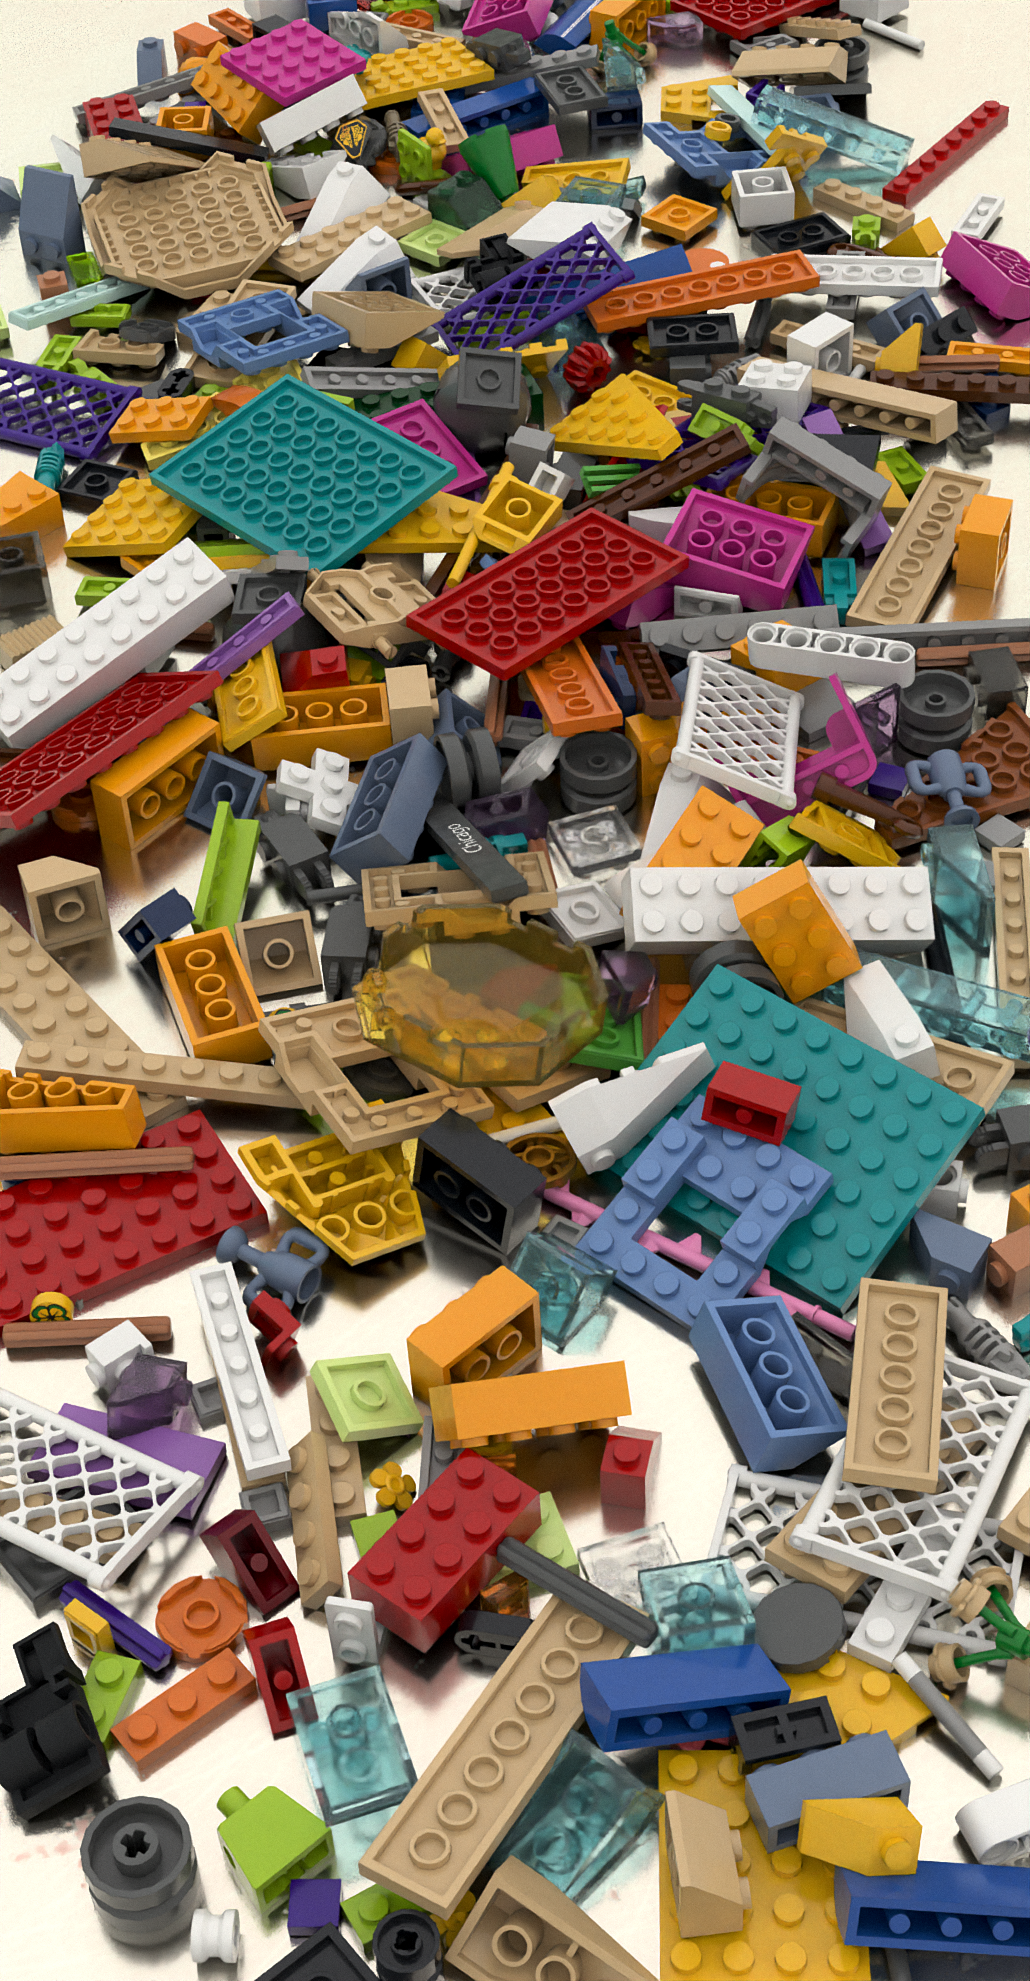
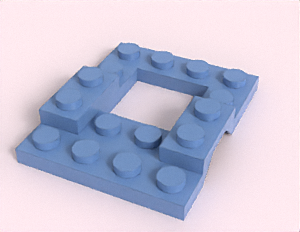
[642,118,771,188]
[177,289,349,376]
[573,1094,834,1331]

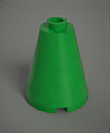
[458,124,519,203]

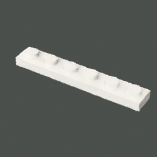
[189,1261,292,1481]

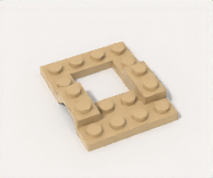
[361,851,558,937]
[258,988,495,1155]

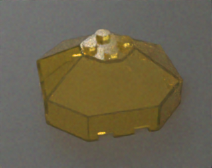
[352,903,608,1088]

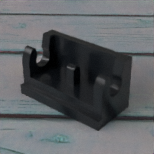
[728,1696,842,1776]

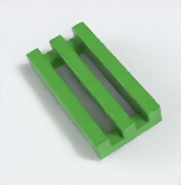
[579,463,641,498]

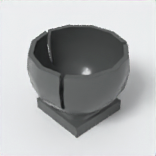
[433,346,532,455]
[222,573,329,688]

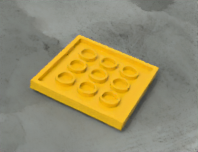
[62,477,202,558]

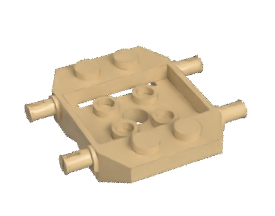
[302,561,447,659]

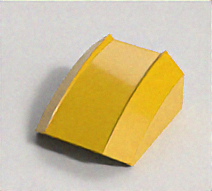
[472,473,563,554]

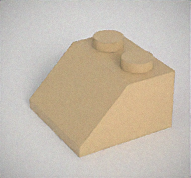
[385,664,440,745]
[17,856,111,947]
[233,910,323,996]
[665,1790,752,1938]

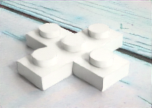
[275,748,358,836]

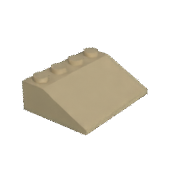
[79,135,205,184]
[311,291,445,353]

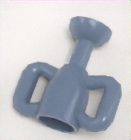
[904,749,992,835]
[216,1226,330,1311]

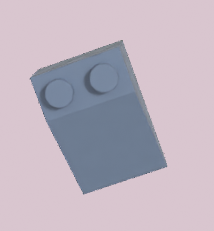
[18,165,86,265]

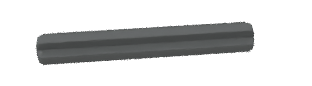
[496,1537,659,1648]

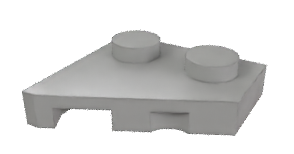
[730,34,799,55]

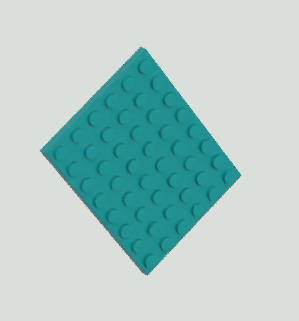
[149,374,458,577]
[604,964,986,1315]

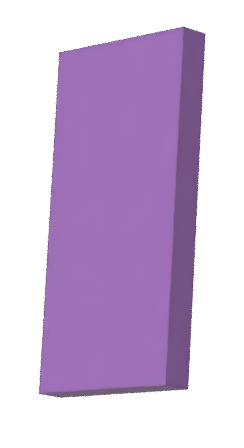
[27,1403,227,1520]

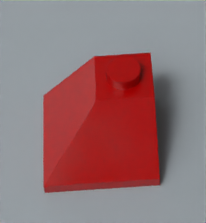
[280,644,351,692]

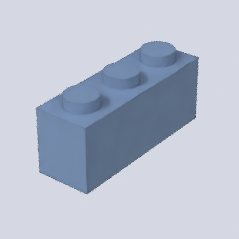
[745,1730,911,1854]

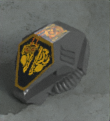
[330,115,388,170]

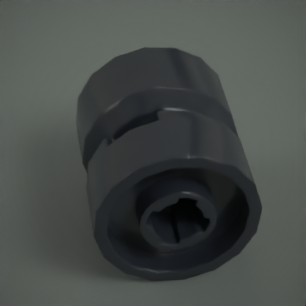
[372,1909,444,1981]

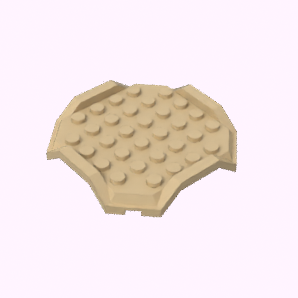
[81,151,294,300]

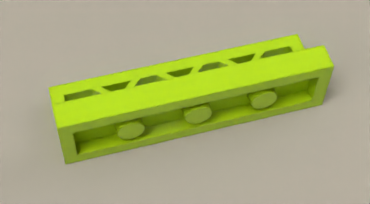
[191,801,261,946]

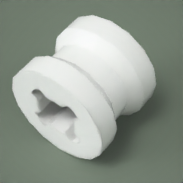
[191,1909,240,1963]

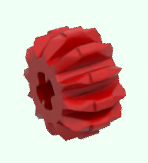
[562,341,612,394]

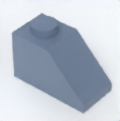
[137,37,167,86]
[909,1209,992,1300]

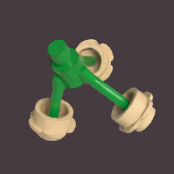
[592,19,657,87]
[928,1566,1030,1690]

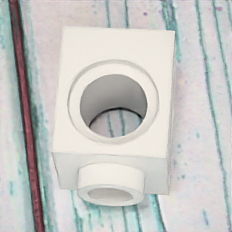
[919,1160,970,1219]

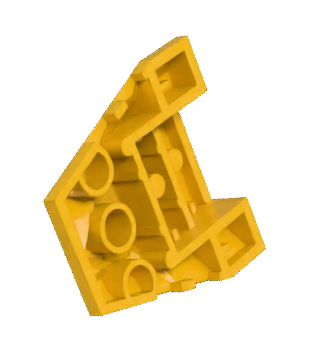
[237,1099,426,1266]

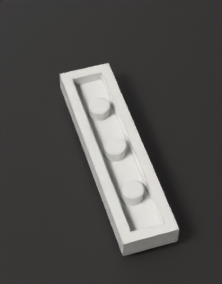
[847,1509,958,1674]

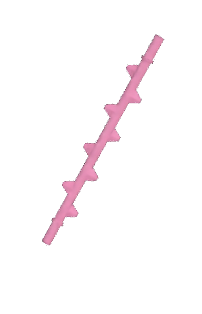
[543,1179,856,1342]

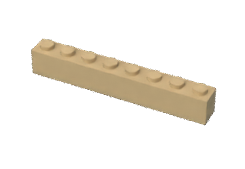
[737,356,958,444]

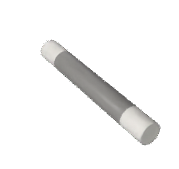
[891,1651,1004,1781]

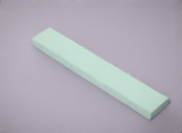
[707,85,777,156]
[8,276,149,331]

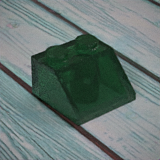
[427,170,503,231]

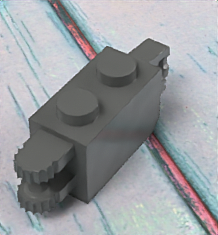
[466,28,532,72]
[677,378,778,429]
[254,809,334,899]
[320,894,383,995]
[968,1104,1030,1172]

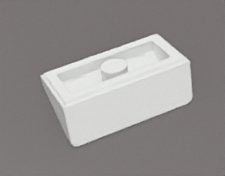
[674,585,743,618]

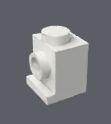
[85,1319,158,1394]

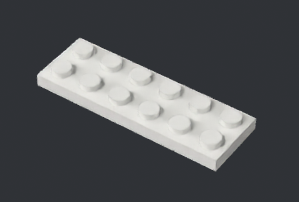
[772,254,943,298]

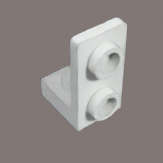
[324,1596,388,1664]

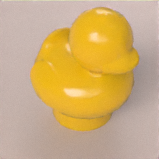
[419,127,447,171]

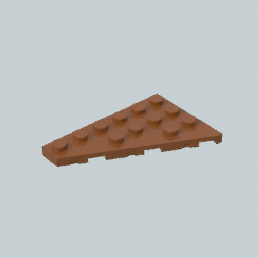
[874,702,1030,850]

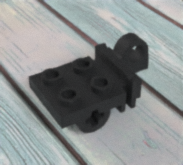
[464,233,540,315]
[0,1621,111,1820]

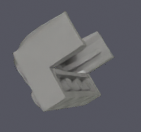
[735,416,892,558]

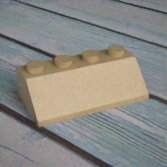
[731,42,848,88]

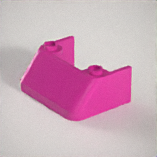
[714,672,877,827]

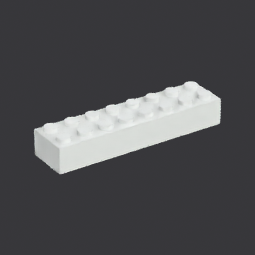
[0,537,235,749]
[621,867,935,955]

